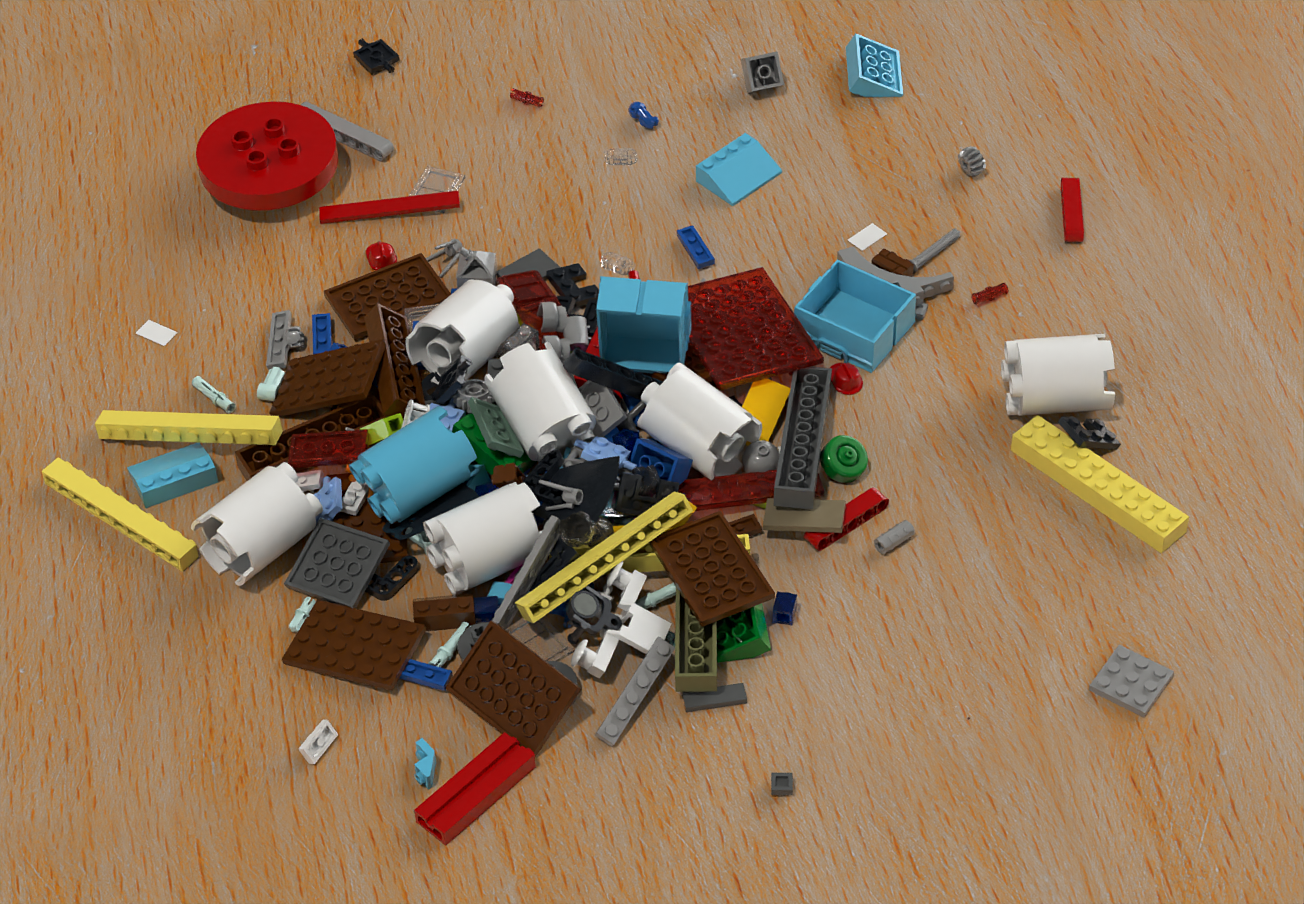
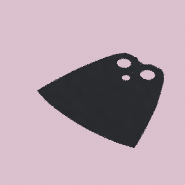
[532,456,620,529]
[382,483,479,540]

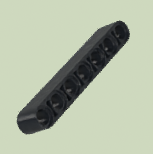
[563,349,663,400]

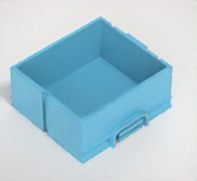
[793,259,916,373]
[596,276,692,373]

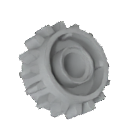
[453,379,495,413]

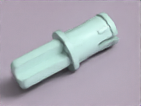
[289,597,316,632]

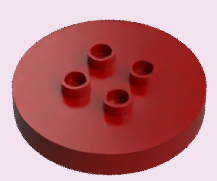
[196,101,338,211]

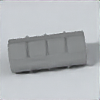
[874,520,915,554]

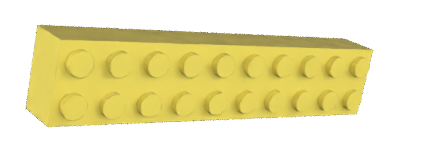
[1011,415,1189,554]

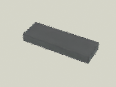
[682,683,747,712]

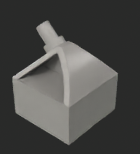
[740,52,784,92]
[456,246,497,288]

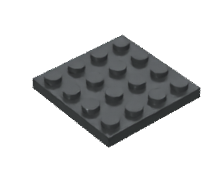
[284,518,390,608]

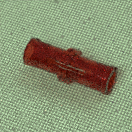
[510,88,544,108]
[971,283,1009,305]

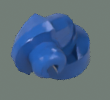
[628,102,659,129]

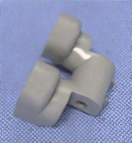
[537,302,591,361]

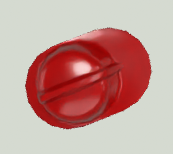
[366,241,397,271]
[830,362,863,395]

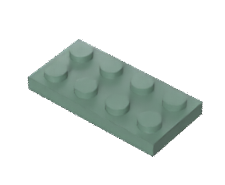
[468,397,524,458]

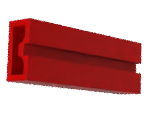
[414,732,536,846]

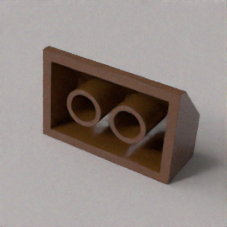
[413,593,476,631]

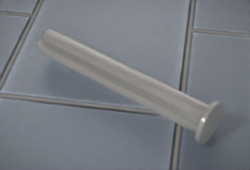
[909,228,960,273]

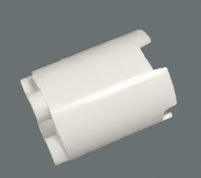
[406,279,521,384]
[1001,334,1115,416]
[484,342,596,462]
[637,363,762,483]
[191,462,323,586]
[423,482,542,596]

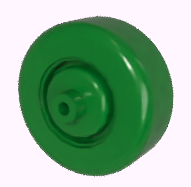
[820,435,868,483]

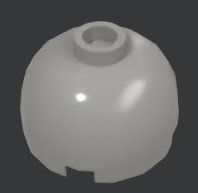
[742,440,780,479]

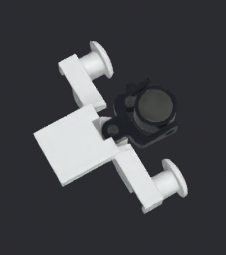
[565,561,672,678]

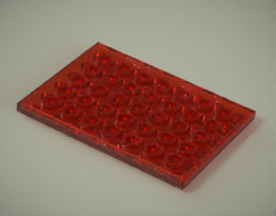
[688,267,824,391]

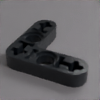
[523,450,566,506]
[365,556,418,601]

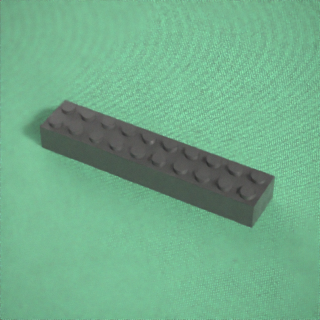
[774,365,832,509]

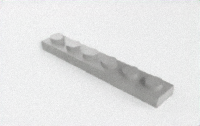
[492,515,566,630]
[595,636,675,747]

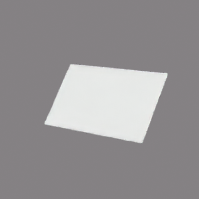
[848,223,887,251]
[136,320,178,346]

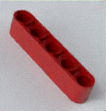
[1061,177,1084,242]
[804,487,889,551]

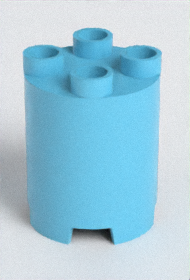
[349,406,480,524]

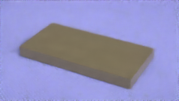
[763,498,846,533]

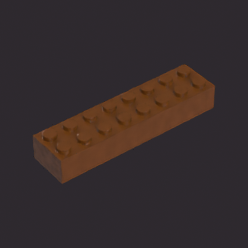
[364,303,426,420]
[235,393,386,481]

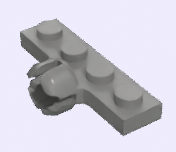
[266,310,304,370]

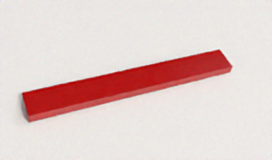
[319,190,460,224]

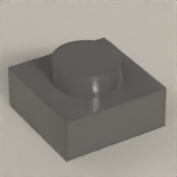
[771,773,793,795]

